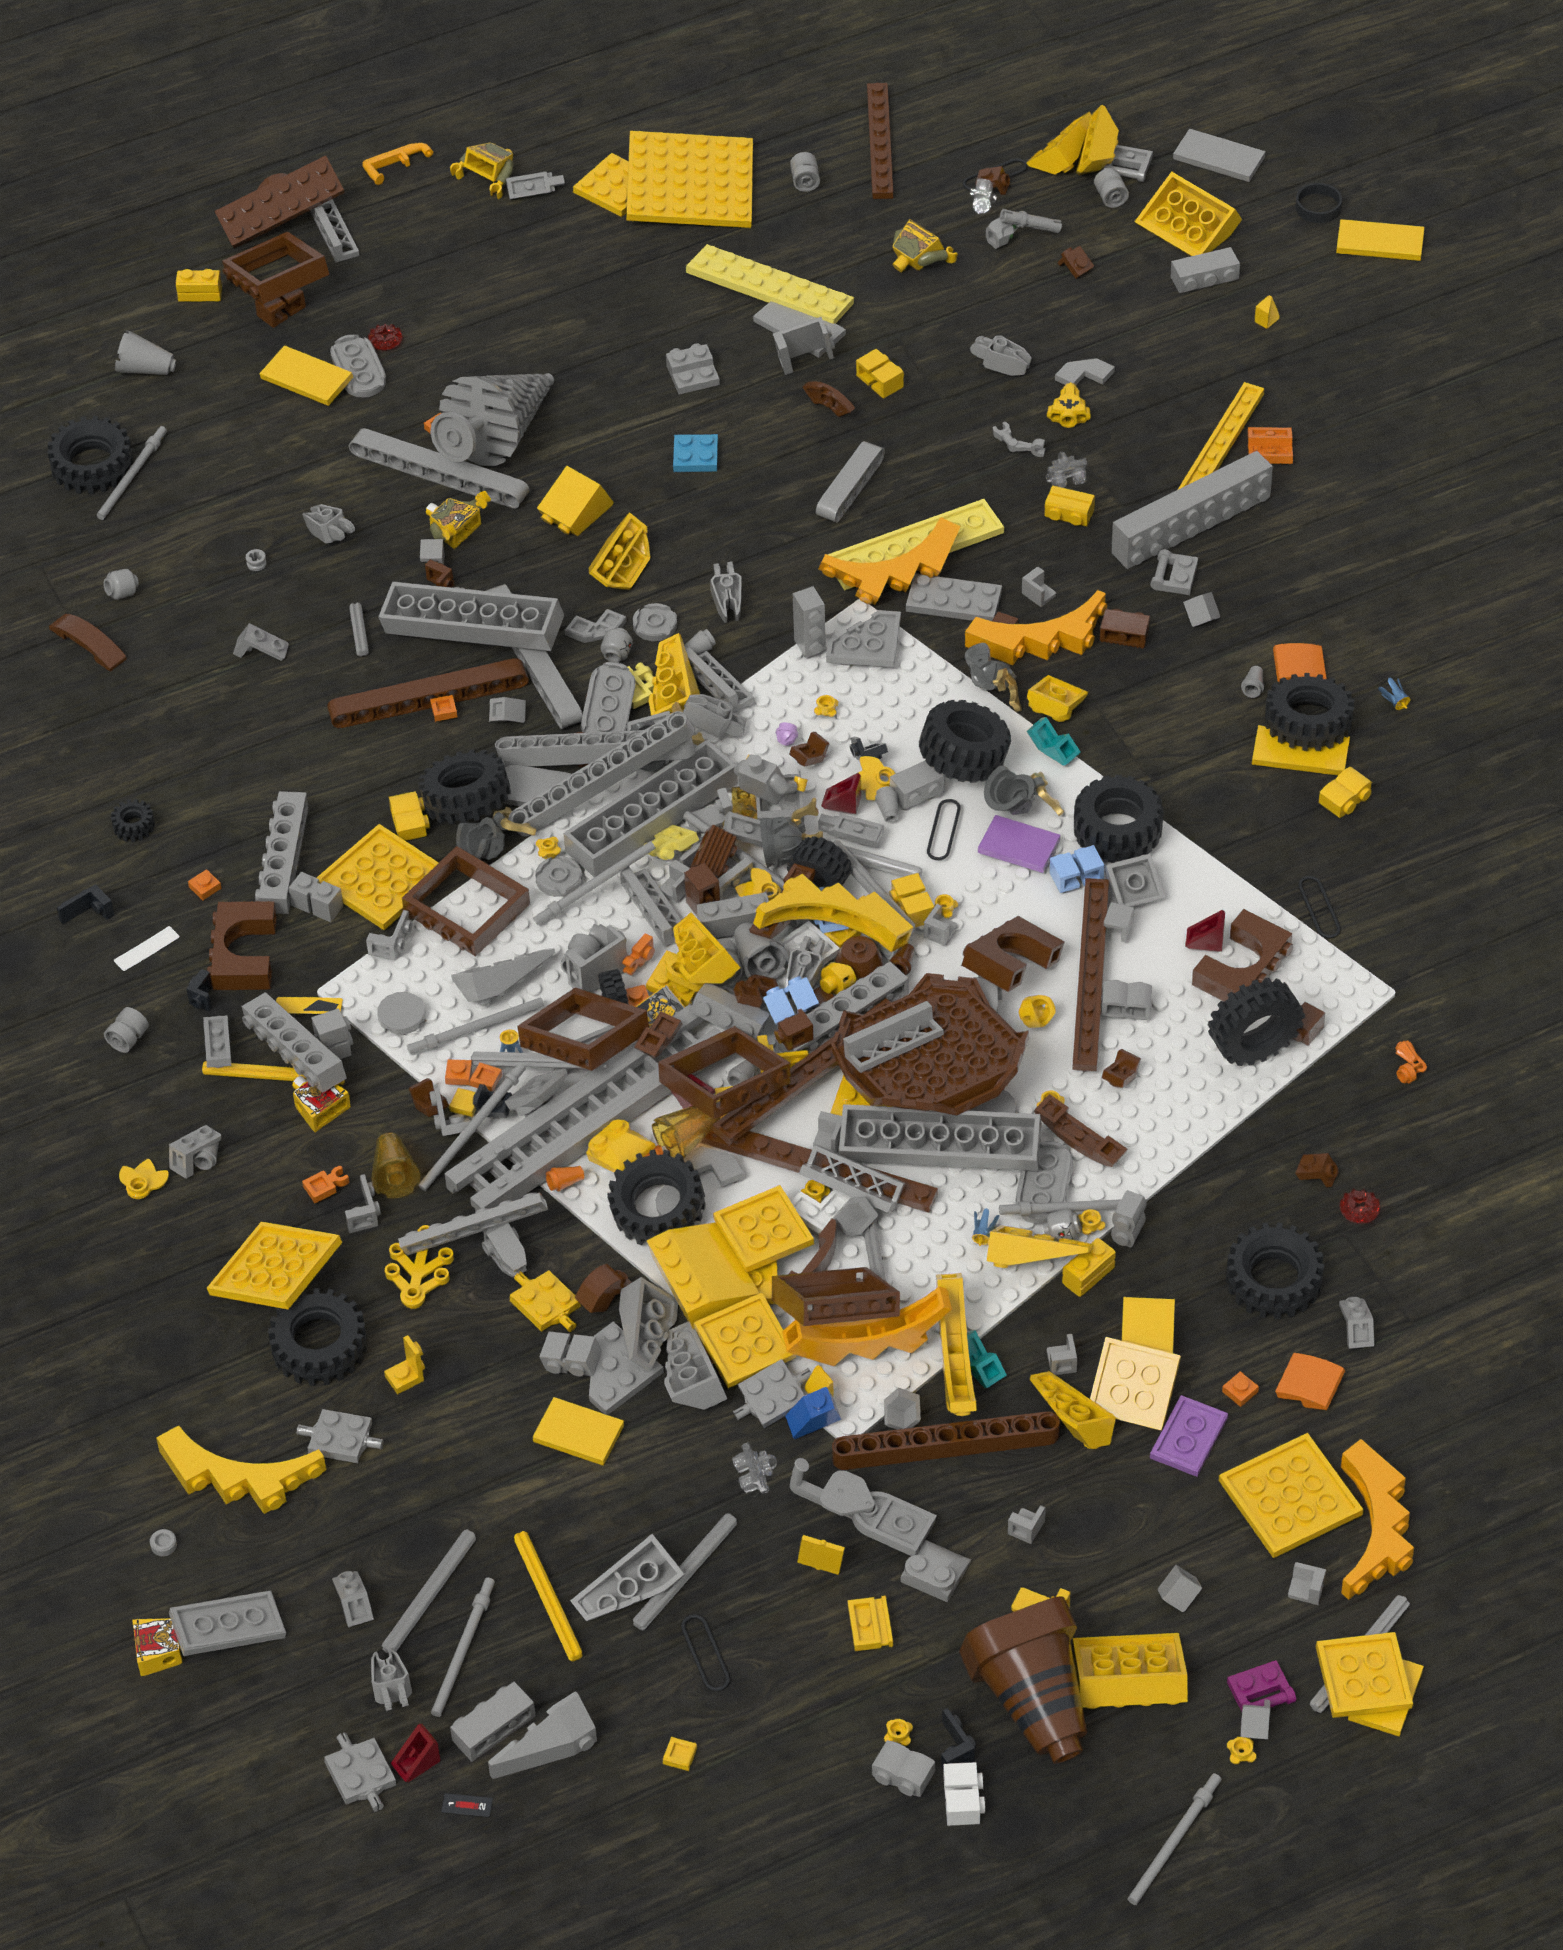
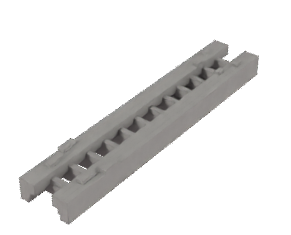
[445,1004,721,1212]

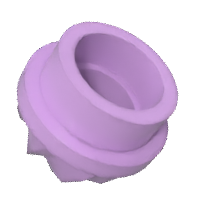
[775,722,798,746]

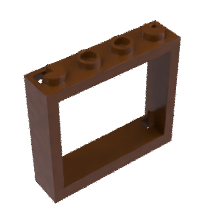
[222,232,329,304]
[402,846,530,957]
[517,987,649,1071]
[658,1026,791,1119]
[772,1267,900,1326]

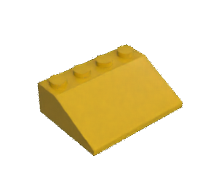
[1135,172,1242,256]
[646,1222,759,1329]
[1073,1633,1187,1709]

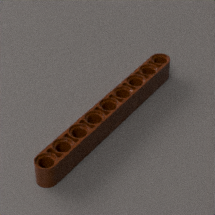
[327,658,529,728]
[832,1412,1060,1470]

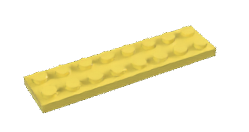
[686,244,854,324]
[828,499,1004,590]

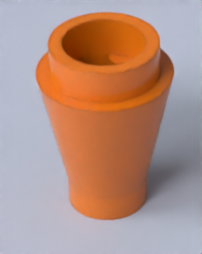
[546,1166,584,1192]

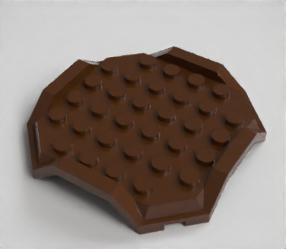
[831,973,1029,1116]

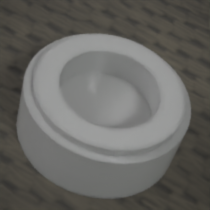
[150,1529,177,1556]

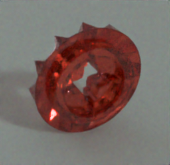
[368,323,402,350]
[1340,1188,1380,1223]

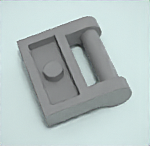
[1104,145,1153,182]
[1150,549,1198,595]

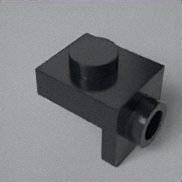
[849,736,888,760]
[186,969,212,1011]
[473,1084,512,1118]

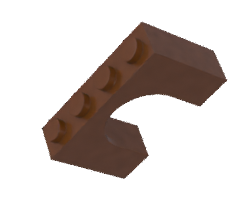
[207,901,277,990]
[1192,909,1293,1002]
[961,916,1065,992]

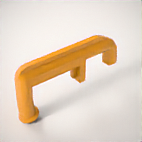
[363,143,433,185]

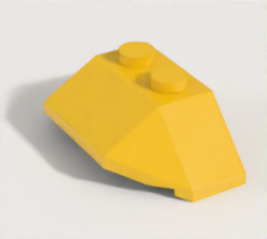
[1076,105,1119,175]
[589,512,650,590]

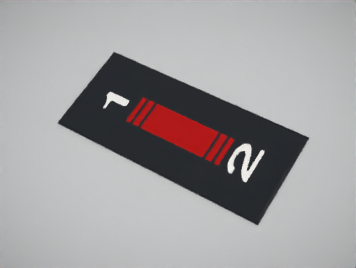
[441,1793,493,1817]

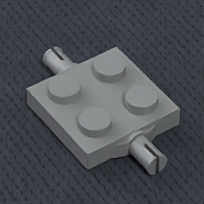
[733,1359,812,1428]
[297,1409,384,1463]
[324,1732,396,1812]

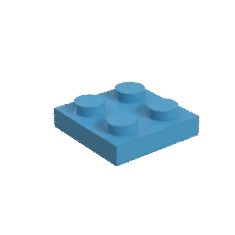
[673,434,718,472]

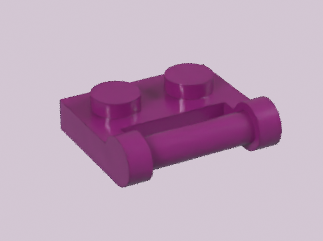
[1227,1660,1296,1712]

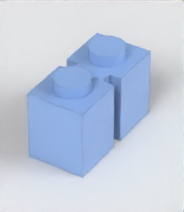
[1050,845,1104,893]
[763,976,820,1026]

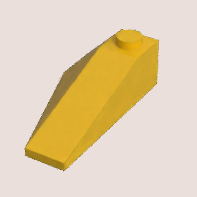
[1027,112,1091,174]
[648,633,700,716]
[673,912,740,983]
[986,1225,1093,1268]
[1030,1371,1116,1449]

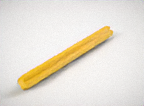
[202,1061,345,1085]
[514,1531,582,1661]

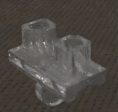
[970,178,996,214]
[1045,452,1087,488]
[732,1442,777,1494]

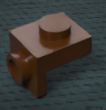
[975,166,1010,195]
[1057,246,1094,279]
[425,559,454,588]
[789,732,829,767]
[1101,1049,1141,1088]
[409,1078,449,1117]
[1295,1153,1338,1187]

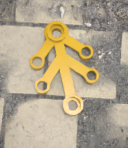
[385,1225,454,1309]

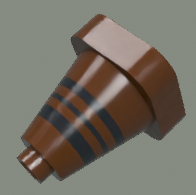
[959,1596,1087,1764]

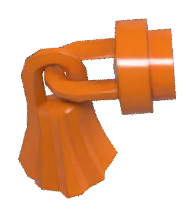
[1396,1041,1427,1084]

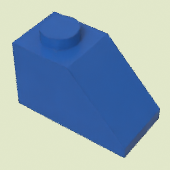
[785,1386,842,1439]

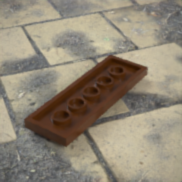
[215,155,345,248]

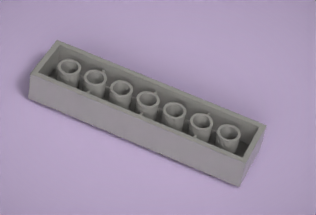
[1112,451,1273,569]
[378,582,564,651]
[563,740,738,877]
[839,1104,1042,1171]

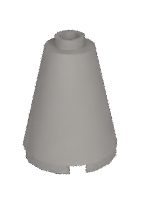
[115,330,177,375]
[734,922,789,979]

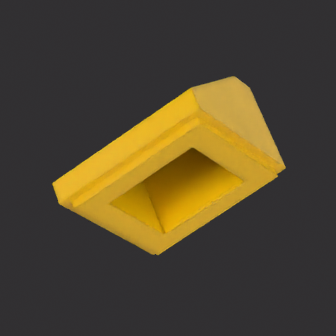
[805,1365,834,1396]

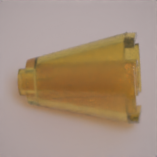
[652,1106,721,1159]
[371,1133,420,1198]

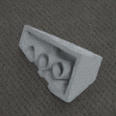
[451,948,555,1005]
[619,1277,678,1371]
[664,1322,727,1410]
[570,1534,685,1622]
[488,1691,597,1779]

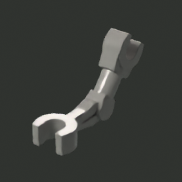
[993,422,1046,457]

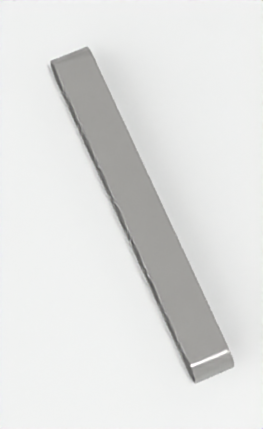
[349,428,529,508]
[486,584,582,729]
[508,711,695,837]
[495,730,695,767]

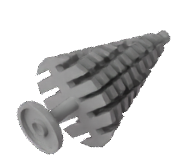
[430,373,554,466]

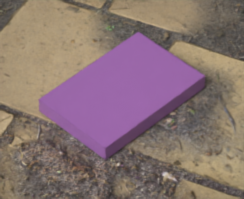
[978,815,1060,873]
[1150,1395,1228,1477]

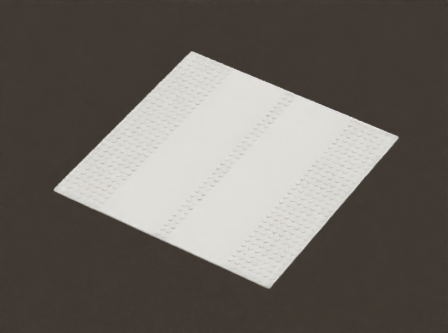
[317,599,1395,1439]

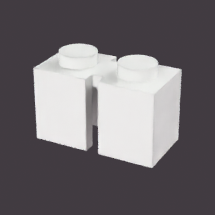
[944,1762,985,1826]

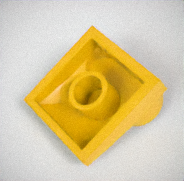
[1027,675,1088,722]
[586,1119,656,1172]

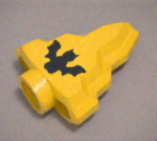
[1047,382,1090,428]

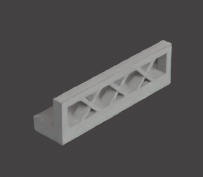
[310,199,359,262]
[685,647,755,713]
[620,866,681,946]
[843,1001,944,1073]
[799,1144,905,1213]

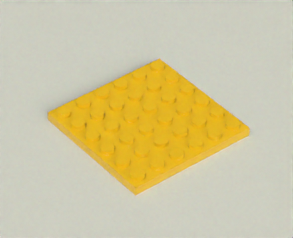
[626,131,753,228]

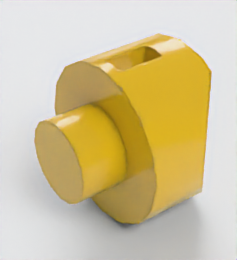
[820,962,856,995]
[1019,995,1056,1028]

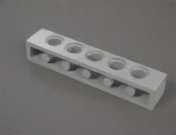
[255,791,309,914]
[778,961,908,1054]
[241,992,347,1093]

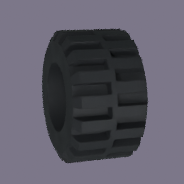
[787,836,852,888]

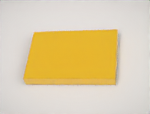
[533,1397,624,1466]
[1348,1659,1424,1737]

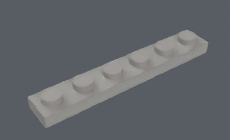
[398,1193,548,1255]

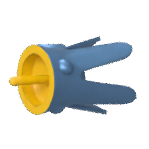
[1379,678,1410,710]
[500,1029,523,1053]
[972,1208,1000,1246]

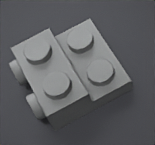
[666,344,720,394]

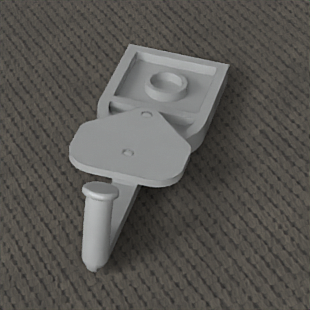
[790,1458,937,1556]

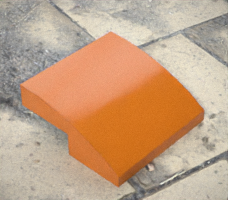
[1248,427,1293,464]
[1273,643,1326,682]
[1275,1353,1345,1410]

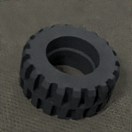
[919,700,1011,783]
[1074,775,1163,863]

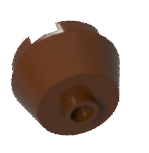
[835,936,883,981]

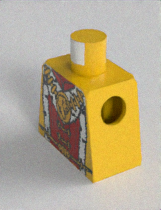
[292,1076,351,1132]
[133,1619,182,1676]

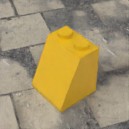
[537,466,614,536]
[1122,1297,1175,1353]

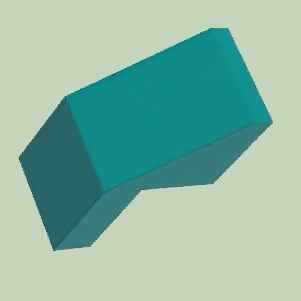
[1027,717,1080,766]
[967,1330,1007,1388]

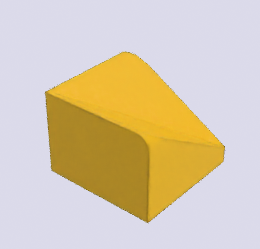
[1255,295,1280,329]

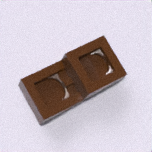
[634,1011,683,1058]

